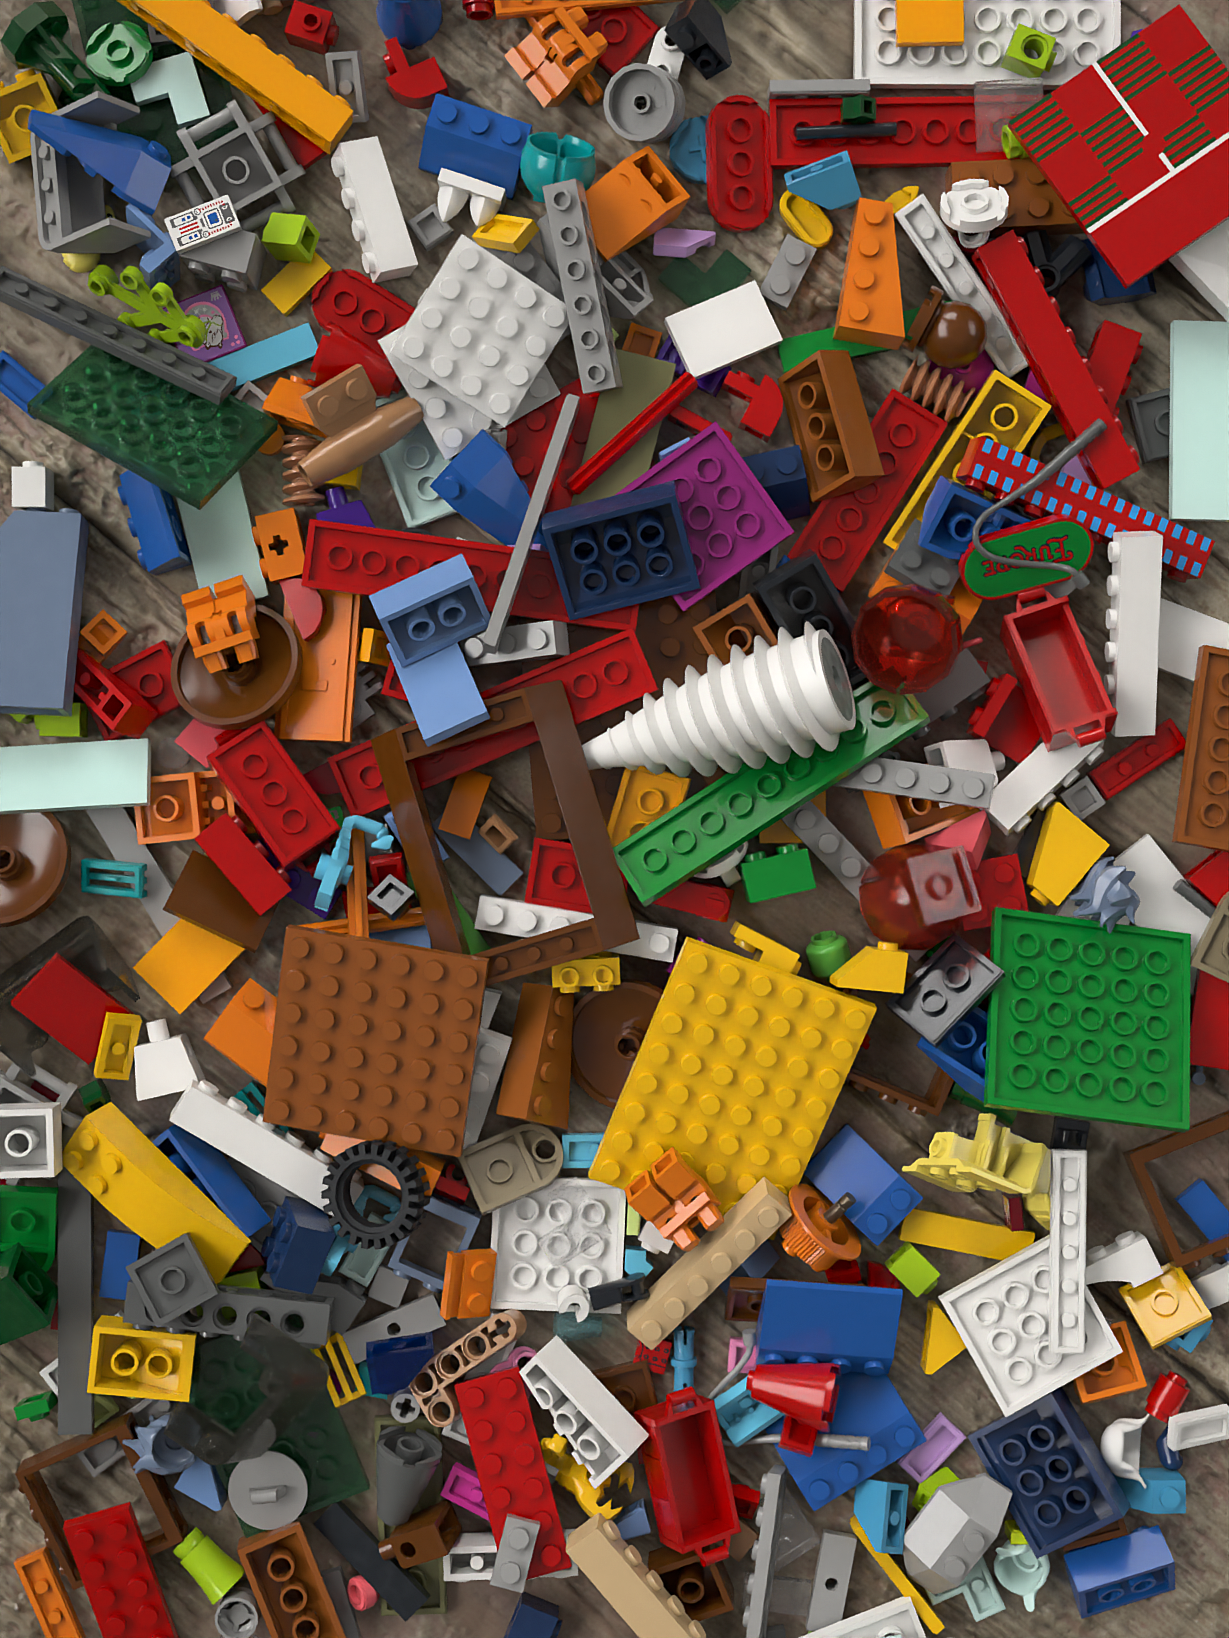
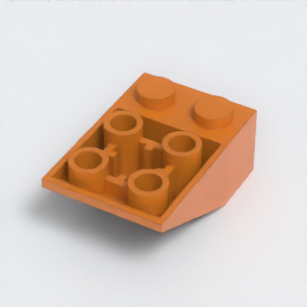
[585,145,690,262]

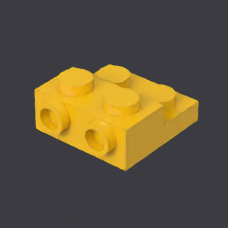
[0,69,59,164]
[730,921,802,975]
[552,951,620,993]

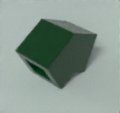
[840,94,876,125]
[78,1078,111,1113]

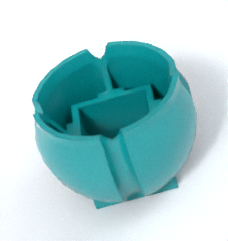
[520,132,596,203]

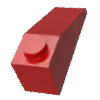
[74,648,158,739]

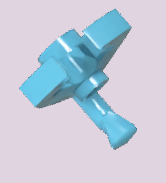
[314,815,394,911]
[321,1185,402,1277]

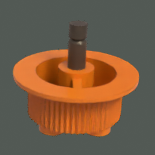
[779,1183,861,1273]

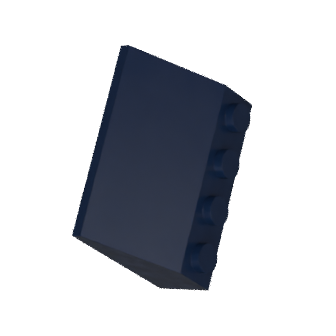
[542,480,701,621]
[968,1386,1131,1559]

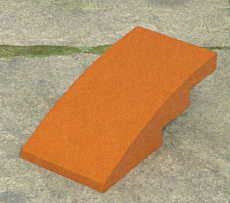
[134,770,256,845]

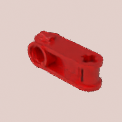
[651,880,735,923]

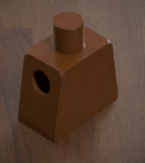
[378,1499,462,1569]

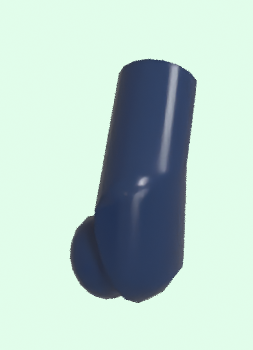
[1156,1425,1183,1470]

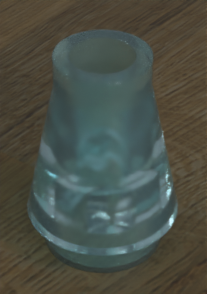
[553,1312,602,1343]

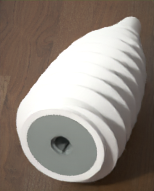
[582,621,856,777]

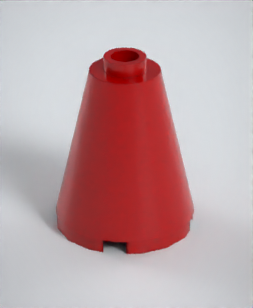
[308,321,402,399]
[746,1363,841,1433]

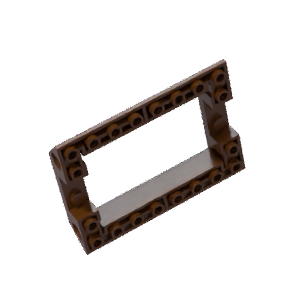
[371,680,640,986]

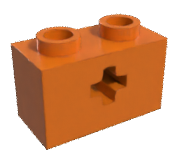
[252,507,306,585]

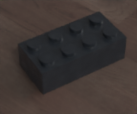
[752,549,882,686]

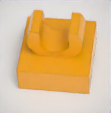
[358,628,390,667]

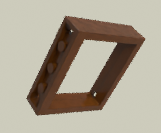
[841,951,986,1117]
[1123,1110,1229,1270]
[15,1411,189,1590]

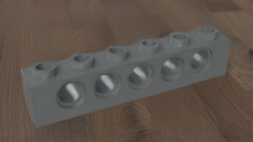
[123,1279,335,1349]

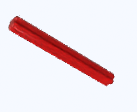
[566,372,698,495]

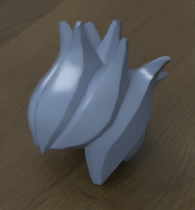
[1067,857,1141,934]
[122,1414,202,1475]

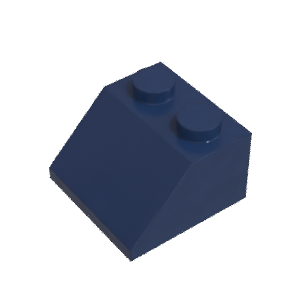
[742,445,811,521]

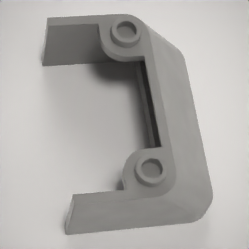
[30,91,151,253]

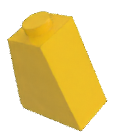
[1026,802,1110,906]

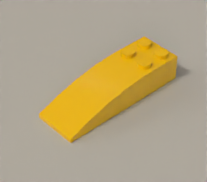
[883,370,1052,550]
[62,1102,251,1285]

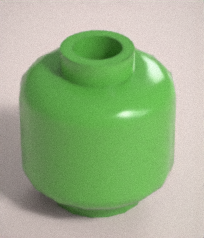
[806,930,852,982]

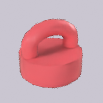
[347,1575,380,1611]

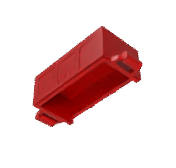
[999,587,1118,752]
[206,721,341,878]
[634,1386,741,1567]

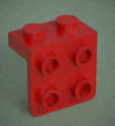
[966,673,1041,764]

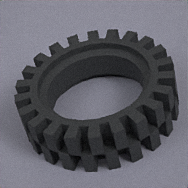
[321,1140,430,1250]

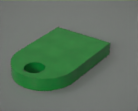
[0,1185,59,1272]

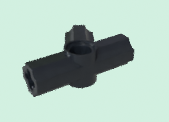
[1022,229,1092,298]

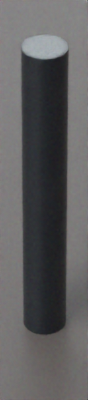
[796,122,897,141]

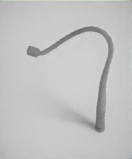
[707,1328,871,1451]

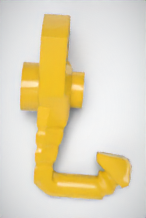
[541,1433,634,1521]

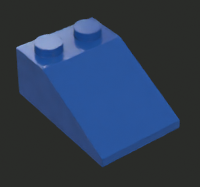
[916,1007,995,1109]
[804,1123,923,1246]

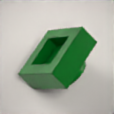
[14,1390,58,1422]

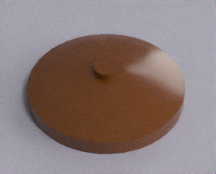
[170,604,302,730]
[0,811,71,928]
[571,979,664,1109]

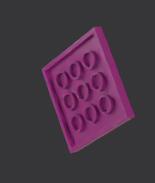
[614,421,794,612]

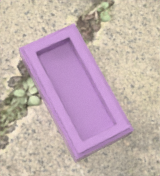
[896,1412,966,1484]

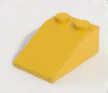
[87,1315,197,1402]

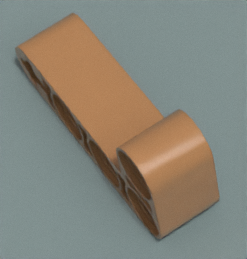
[409,1309,527,1428]

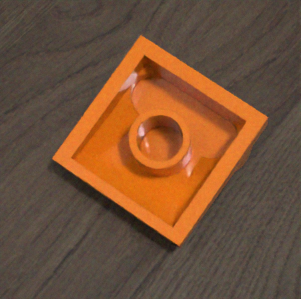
[1073,1321,1147,1405]

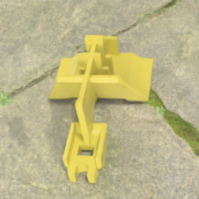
[902,1113,1087,1231]

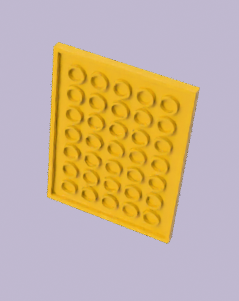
[588,936,877,1240]

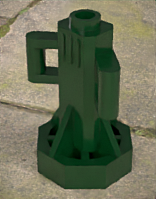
[0,1,111,107]

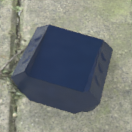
[1081,238,1157,306]

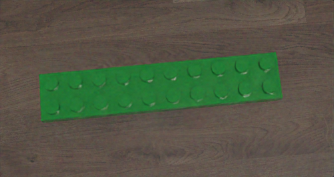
[613,667,931,907]

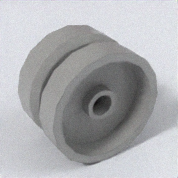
[603,63,686,144]

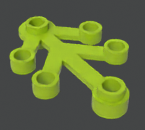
[88,265,207,348]

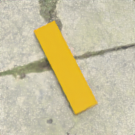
[898,1208,1035,1261]
[849,1515,945,1635]

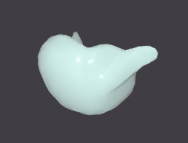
[994,1540,1050,1612]

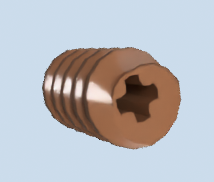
[899,355,976,422]
[282,435,325,507]

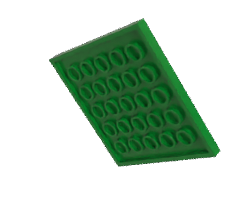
[984,907,1191,1133]

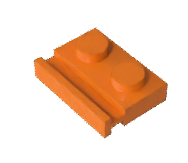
[440,1248,497,1320]

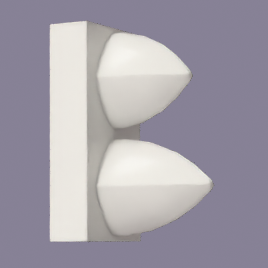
[437,168,507,227]

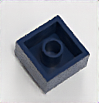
[261,1196,336,1295]

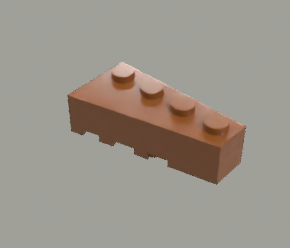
[496,982,574,1130]

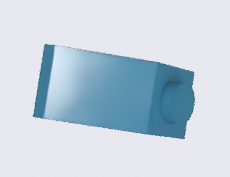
[784,150,862,210]
[1112,1468,1186,1514]
[853,1478,909,1554]

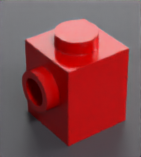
[284,0,339,56]

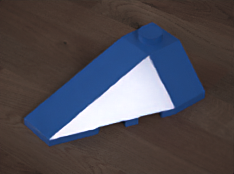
[28,109,172,216]
[430,429,548,549]
[918,475,1034,560]

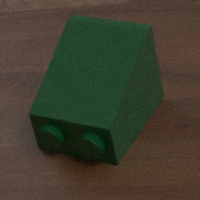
[0,1242,58,1345]

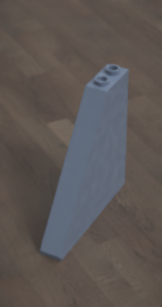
[0,508,89,716]

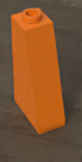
[318,1132,446,1196]

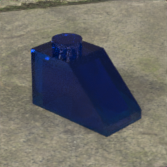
[366,1331,434,1395]

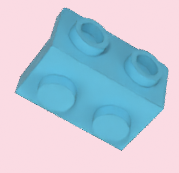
[714,1375,785,1447]

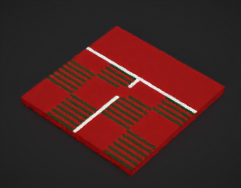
[1007,4,1229,289]

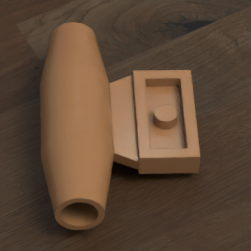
[297,364,424,487]

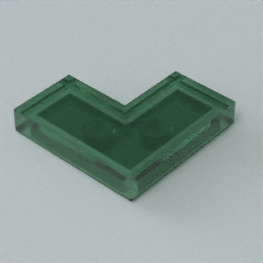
[658,249,752,307]

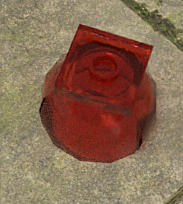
[851,583,963,695]
[859,844,983,951]

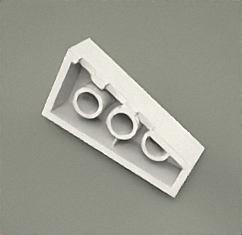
[519,1335,649,1489]

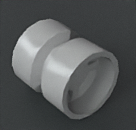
[215,1580,262,1638]

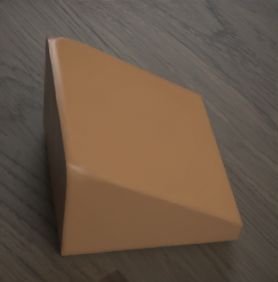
[478,814,518,855]

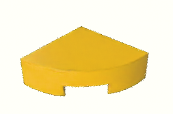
[885,186,919,219]

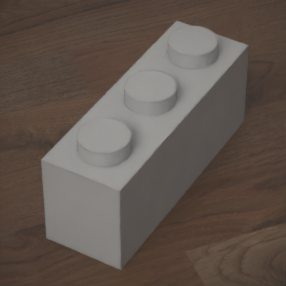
[460,620,570,668]

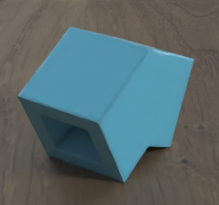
[624,1245,654,1277]

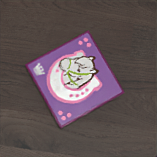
[163,284,248,363]

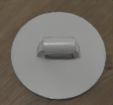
[228,1451,308,1530]

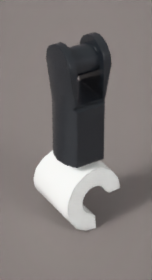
[557,1273,650,1323]

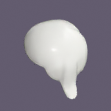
[1100,1413,1151,1489]

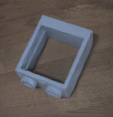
[388,1192,482,1293]

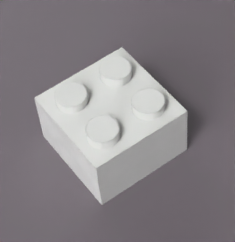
[0,1102,63,1179]

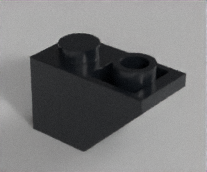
[664,0,732,80]

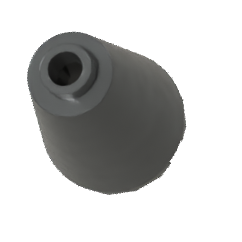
[376,1426,443,1526]

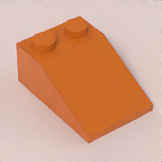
[862,762,980,849]

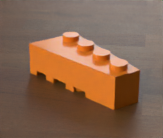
[833,197,905,350]

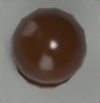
[901,285,988,369]

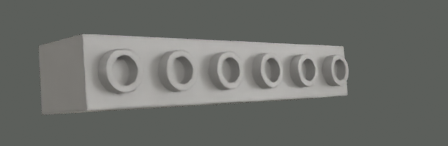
[542,179,623,394]

